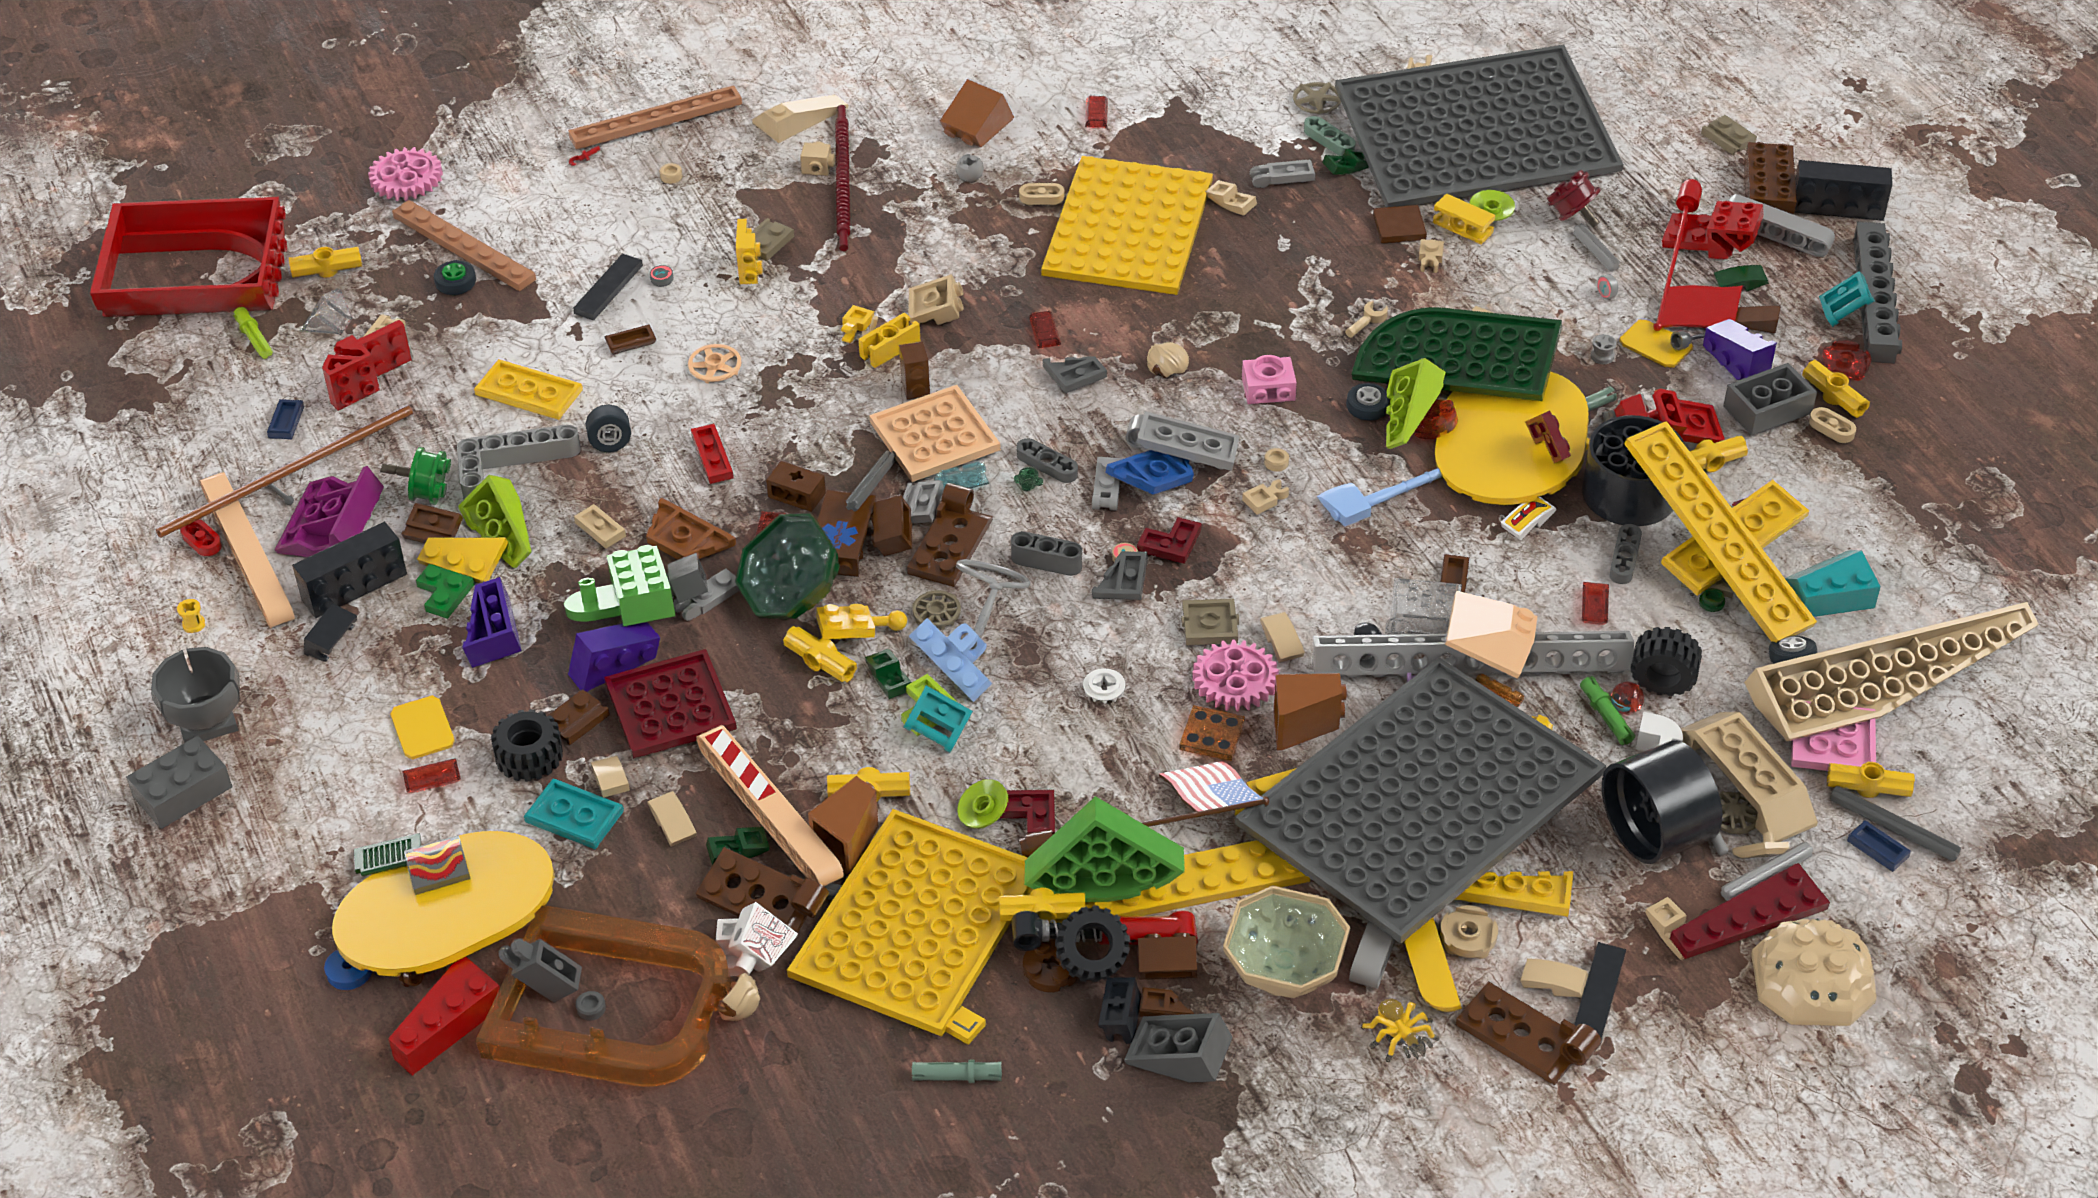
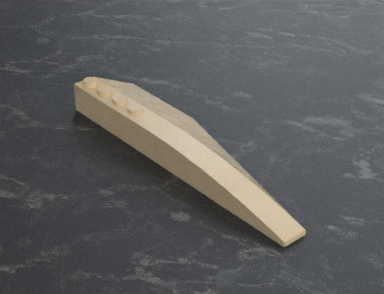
[1744,602,2039,741]

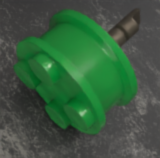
[380,447,451,505]

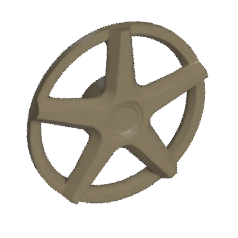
[1293,82,1341,114]

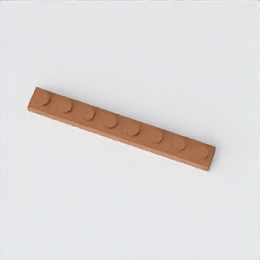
[568,85,742,149]
[392,200,536,292]

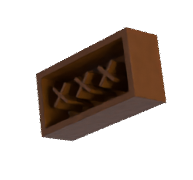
[1744,142,1796,215]

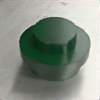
[1699,588,1726,612]

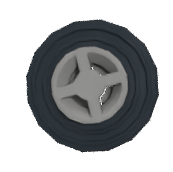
[1346,383,1390,421]
[1769,636,1817,664]

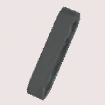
[1016,438,1078,483]
[1609,524,1642,584]

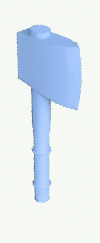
[1317,468,1442,526]

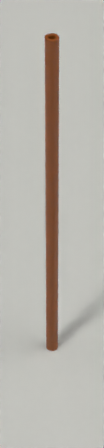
[156,406,413,538]

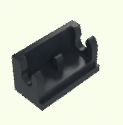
[304,603,357,662]
[1099,977,1141,1044]

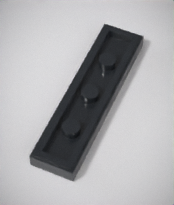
[573,253,643,320]
[1574,942,1626,1040]

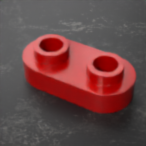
[180,519,222,556]

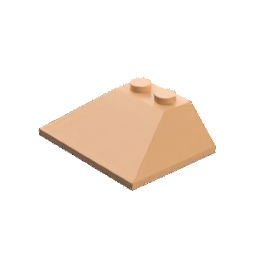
[1445,591,1537,679]

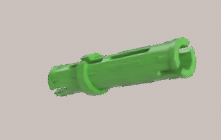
[1580,676,1635,745]

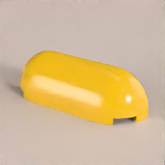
[1405,917,1462,1012]

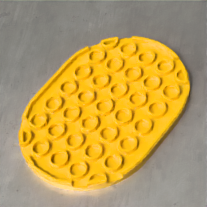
[1435,371,1589,505]
[332,831,555,976]

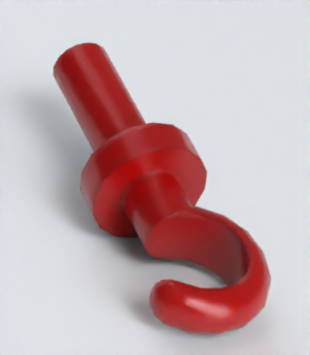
[569,146,601,166]

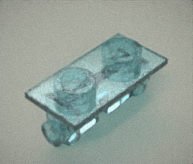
[934,461,989,494]

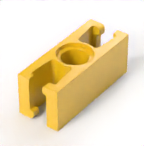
[1433,194,1495,244]
[859,312,921,368]

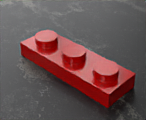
[691,423,734,484]

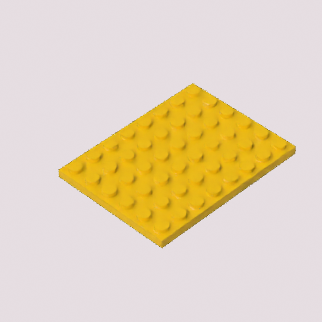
[1041,156,1213,295]
[787,809,1030,1036]

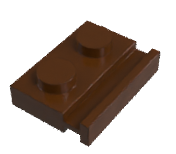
[401,503,463,544]
[547,689,610,745]

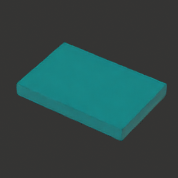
[524,778,624,849]

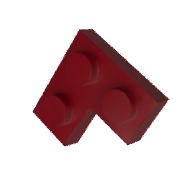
[1525,411,1571,463]
[1137,517,1202,564]
[1000,789,1055,835]

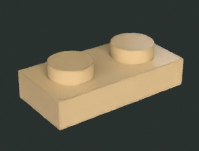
[574,504,626,549]

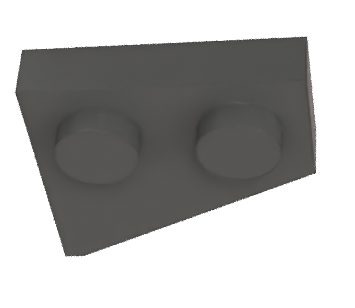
[1042,356,1107,393]
[1091,551,1148,600]

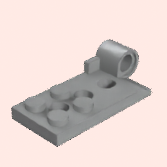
[1126,411,1240,471]

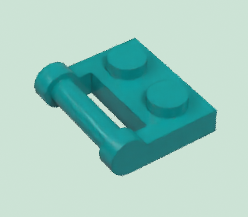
[1819,271,1875,327]
[903,686,973,753]

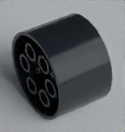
[1582,415,1685,527]
[1601,740,1722,864]

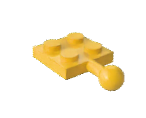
[816,604,907,639]

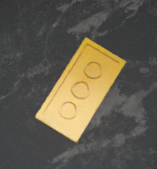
[474,359,583,420]

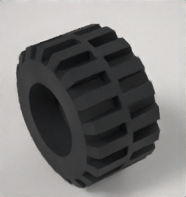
[1630,627,1702,696]
[491,709,563,782]
[1055,906,1130,982]

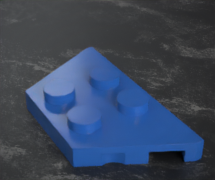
[1105,450,1194,495]

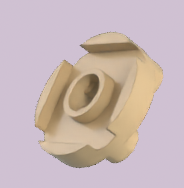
[1440,905,1498,959]

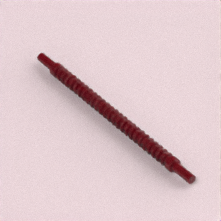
[835,104,851,252]

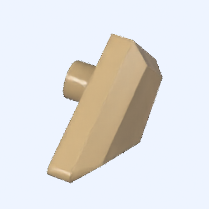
[1732,832,1790,858]

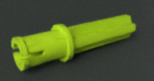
[233,307,273,359]

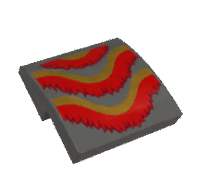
[404,835,471,895]

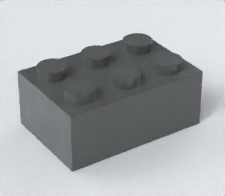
[1723,363,1817,436]
[126,736,232,829]

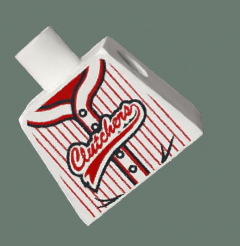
[728,902,797,975]

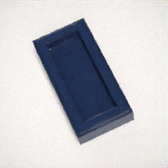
[267,399,304,440]
[1847,820,1911,872]

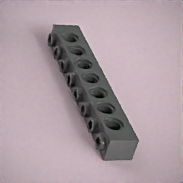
[1853,222,1902,363]

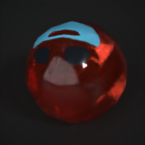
[1610,681,1644,715]

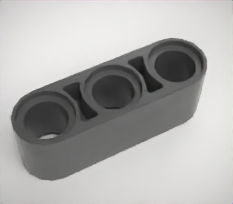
[1011,531,1082,576]

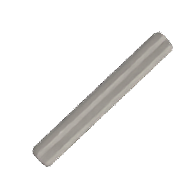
[1720,842,1813,901]

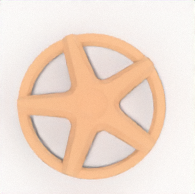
[688,344,742,384]

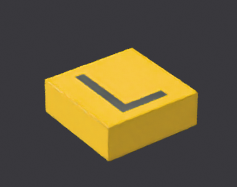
[945,1006,986,1045]

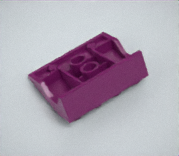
[274,466,384,557]

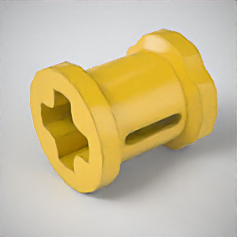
[177,599,205,633]

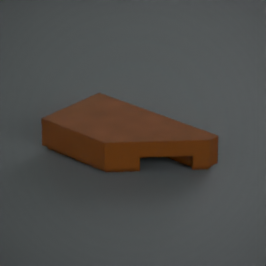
[1139,987,1194,1017]

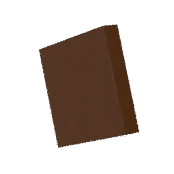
[1373,205,1427,243]

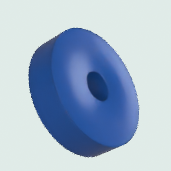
[324,950,372,990]

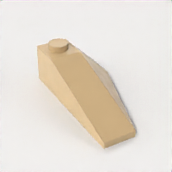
[752,95,848,143]

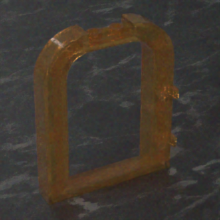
[476,905,732,1087]

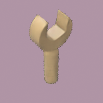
[1345,301,1388,338]

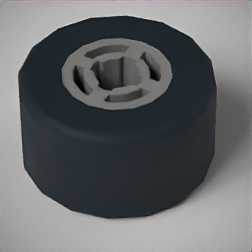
[585,404,632,453]

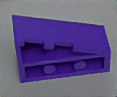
[1703,319,1777,381]
[462,577,522,668]
[568,622,661,692]

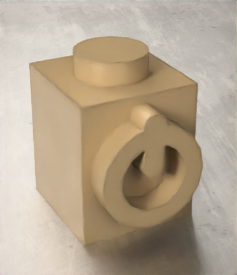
[800,141,835,176]

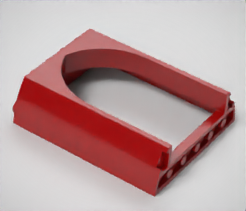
[90,197,287,317]

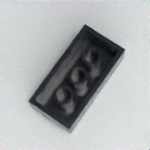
[1794,160,1893,221]
[292,521,408,619]

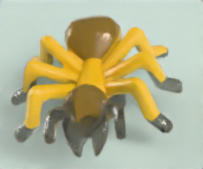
[1361,998,1439,1062]

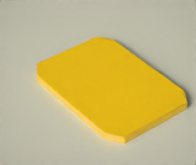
[1619,320,1694,368]
[390,695,455,760]

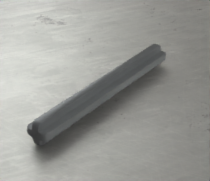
[846,450,896,511]
[1830,786,1961,861]

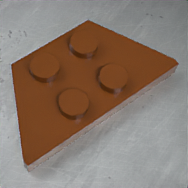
[646,498,736,560]

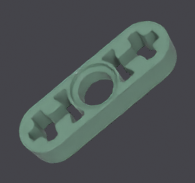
[1304,116,1356,156]

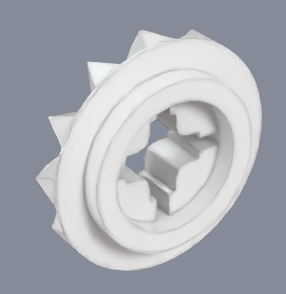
[1083,669,1125,704]

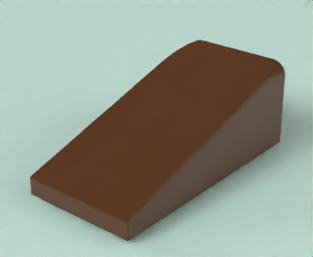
[1735,306,1781,334]

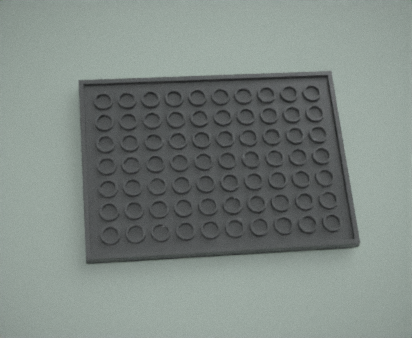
[1335,44,1624,207]
[1235,657,1606,944]

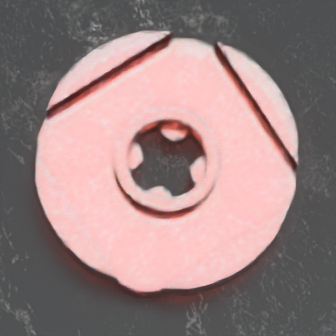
[1821,340,1871,381]
[1414,399,1458,439]

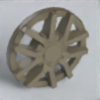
[912,590,961,630]
[1719,791,1758,834]

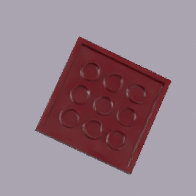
[604,649,737,759]

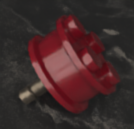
[1546,169,1601,227]

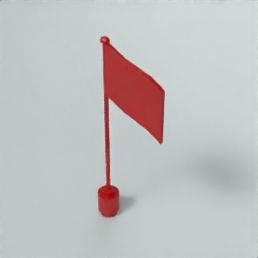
[1653,179,1743,331]

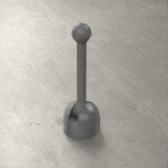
[1670,330,1705,350]

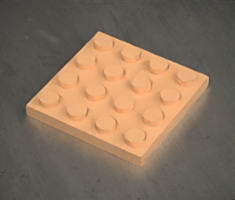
[869,385,1001,482]

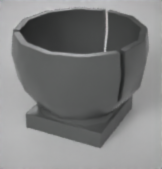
[151,647,240,743]

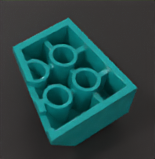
[1785,550,1881,617]

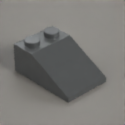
[1124,1013,1233,1082]

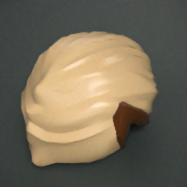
[1147,342,1189,378]
[717,973,760,1021]

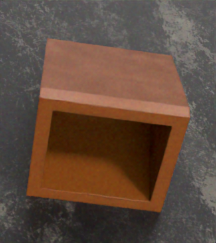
[940,79,1014,147]
[1273,673,1347,751]
[808,776,879,876]

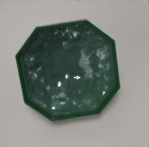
[735,513,840,620]

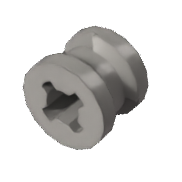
[1590,334,1617,364]

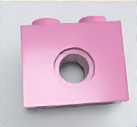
[1242,355,1296,404]

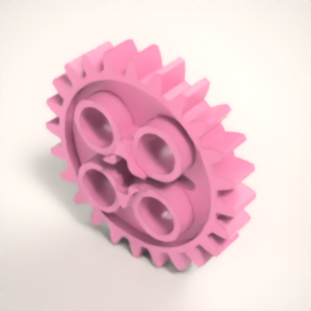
[368,147,443,201]
[1193,640,1279,712]

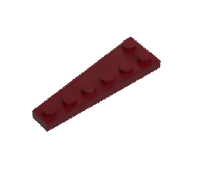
[1669,863,1830,959]

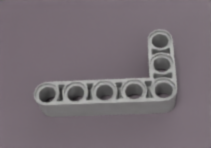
[457,425,581,499]

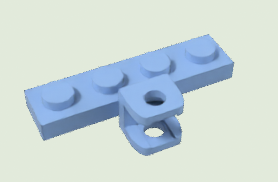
[909,618,992,702]

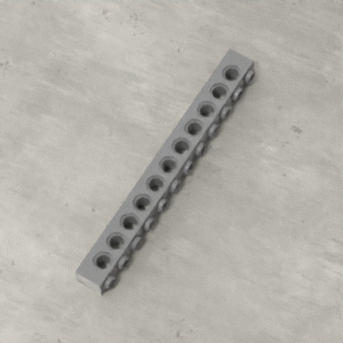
[1312,631,1634,678]

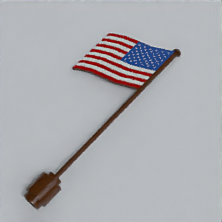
[1019,761,1270,858]

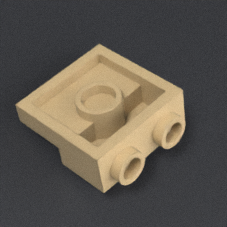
[909,274,964,325]

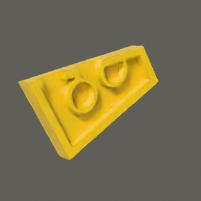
[417,538,508,583]

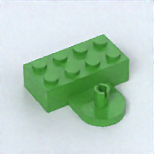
[564,545,675,626]

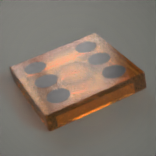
[1179,705,1245,761]

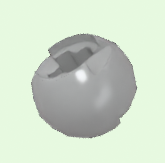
[956,154,984,183]

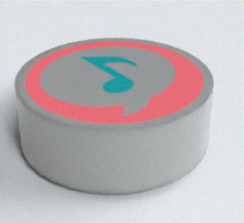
[1597,274,1618,299]

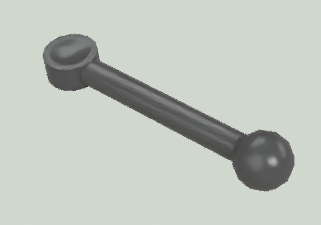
[268,484,294,505]

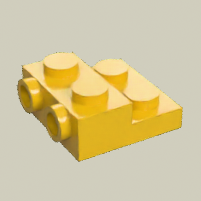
[736,219,763,284]

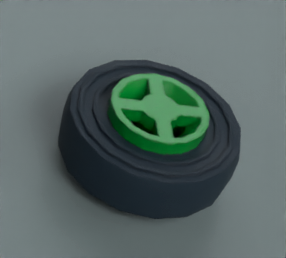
[434,260,476,295]

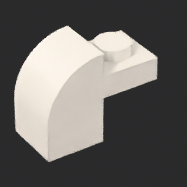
[1636,712,1683,751]

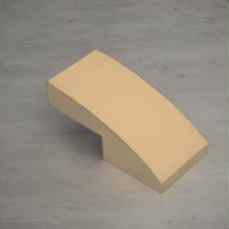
[1205,180,1257,216]
[1260,612,1305,663]
[591,755,630,798]
[648,791,697,847]
[1645,897,1687,960]
[1520,958,1588,997]

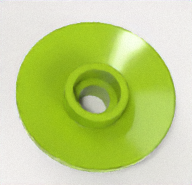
[1469,190,1515,221]
[957,779,1008,829]

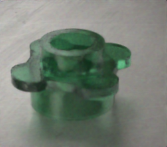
[1014,467,1043,492]

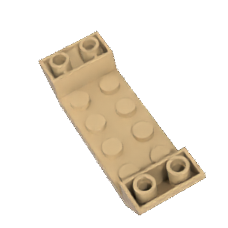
[1680,712,1818,842]

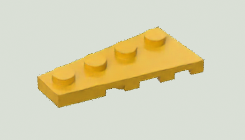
[1455,871,1573,917]

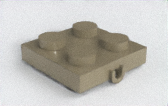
[1181,598,1239,645]

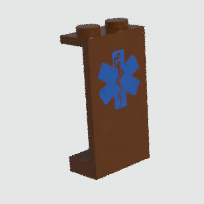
[817,490,877,577]

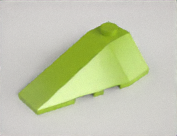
[1386,358,1446,449]
[458,475,532,568]

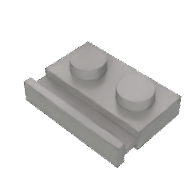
[903,480,944,523]

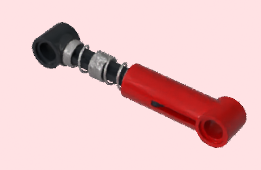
[1011,910,1198,951]

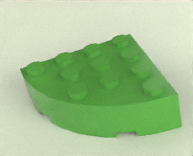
[1024,796,1185,902]

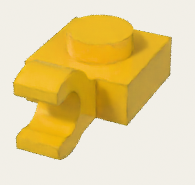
[841,305,874,343]

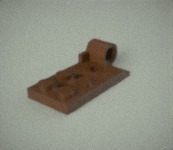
[907,483,993,587]
[695,847,829,942]
[1455,981,1602,1086]

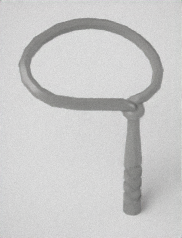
[956,559,1030,649]

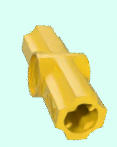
[289,247,362,278]
[1802,360,1870,418]
[1689,435,1748,472]
[783,626,857,682]
[1826,762,1915,798]
[827,767,910,801]
[999,888,1086,923]

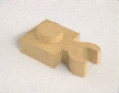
[1419,239,1444,273]
[1242,479,1289,515]

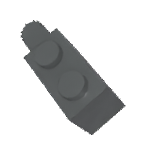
[666,553,708,603]
[498,938,582,1002]

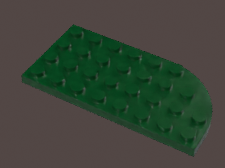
[1351,307,1562,401]

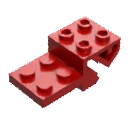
[1662,201,1764,260]
[322,320,412,411]
[1614,389,1725,444]

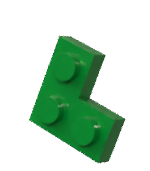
[416,564,475,619]

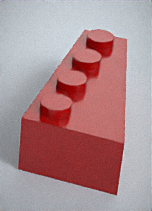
[388,957,504,1076]

